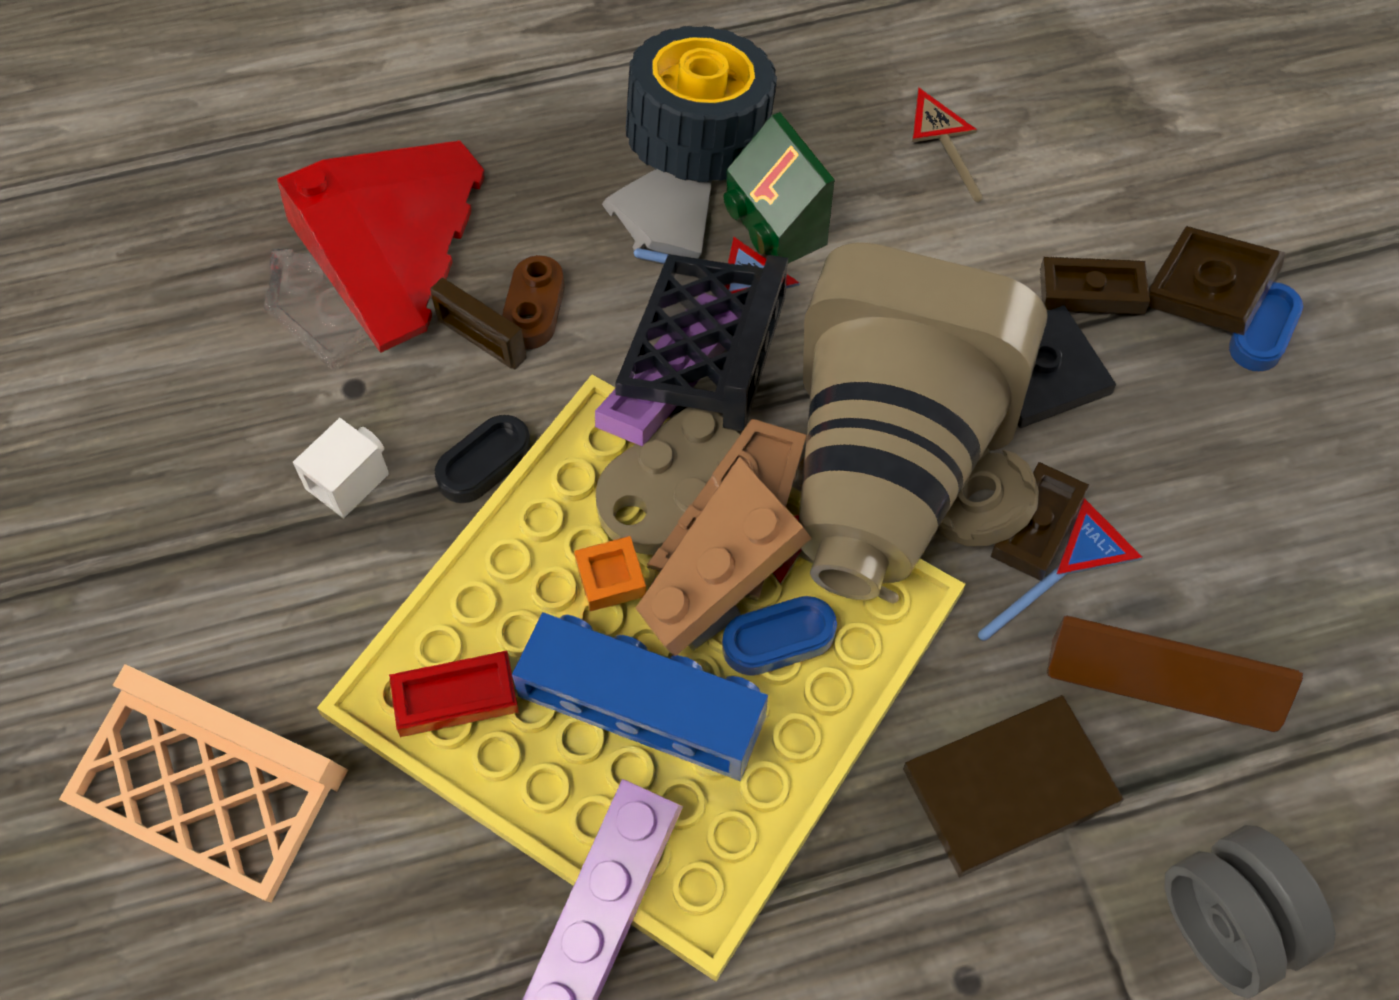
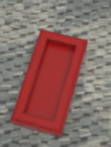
[389,651,519,737]

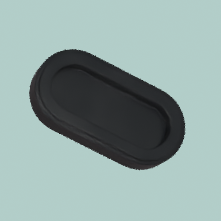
[435,415,531,503]

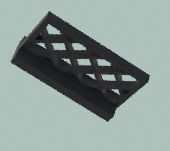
[615,254,788,431]

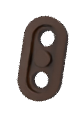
[502,255,565,349]

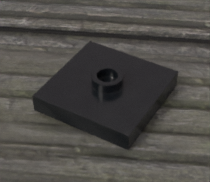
[1017,305,1116,429]

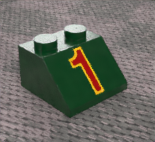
[723,112,835,264]

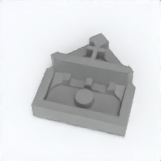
[602,169,712,259]

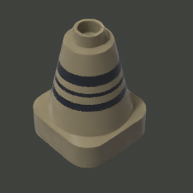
[799,243,1047,600]

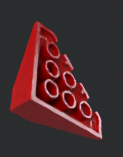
[277,140,485,353]

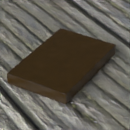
[903,695,1124,878]

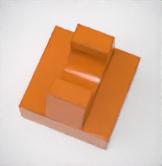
[574,536,647,612]

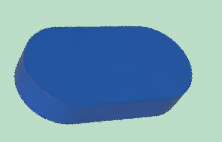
[1229,282,1303,371]
[722,596,837,675]

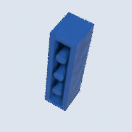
[512,612,768,781]

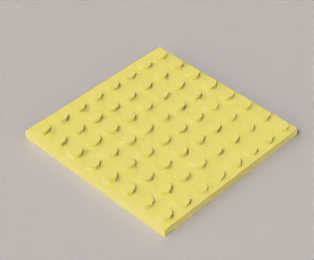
[317,375,965,982]

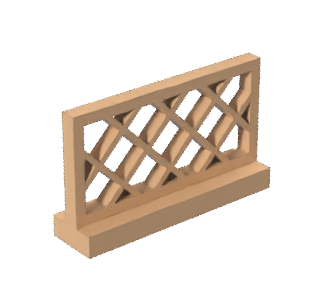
[59,664,348,903]

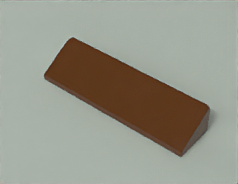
[1047,615,1303,732]

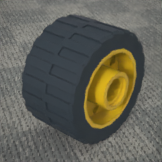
[626,26,777,182]

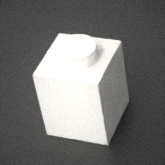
[293,418,389,518]

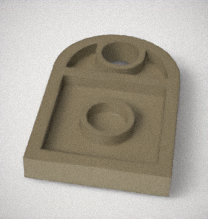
[596,407,740,555]

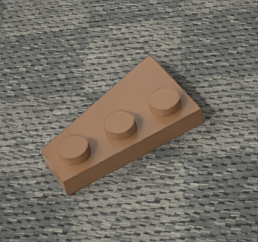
[647,419,807,601]
[636,457,812,656]

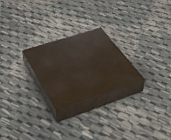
[1148,226,1285,335]

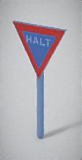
[978,498,1143,641]

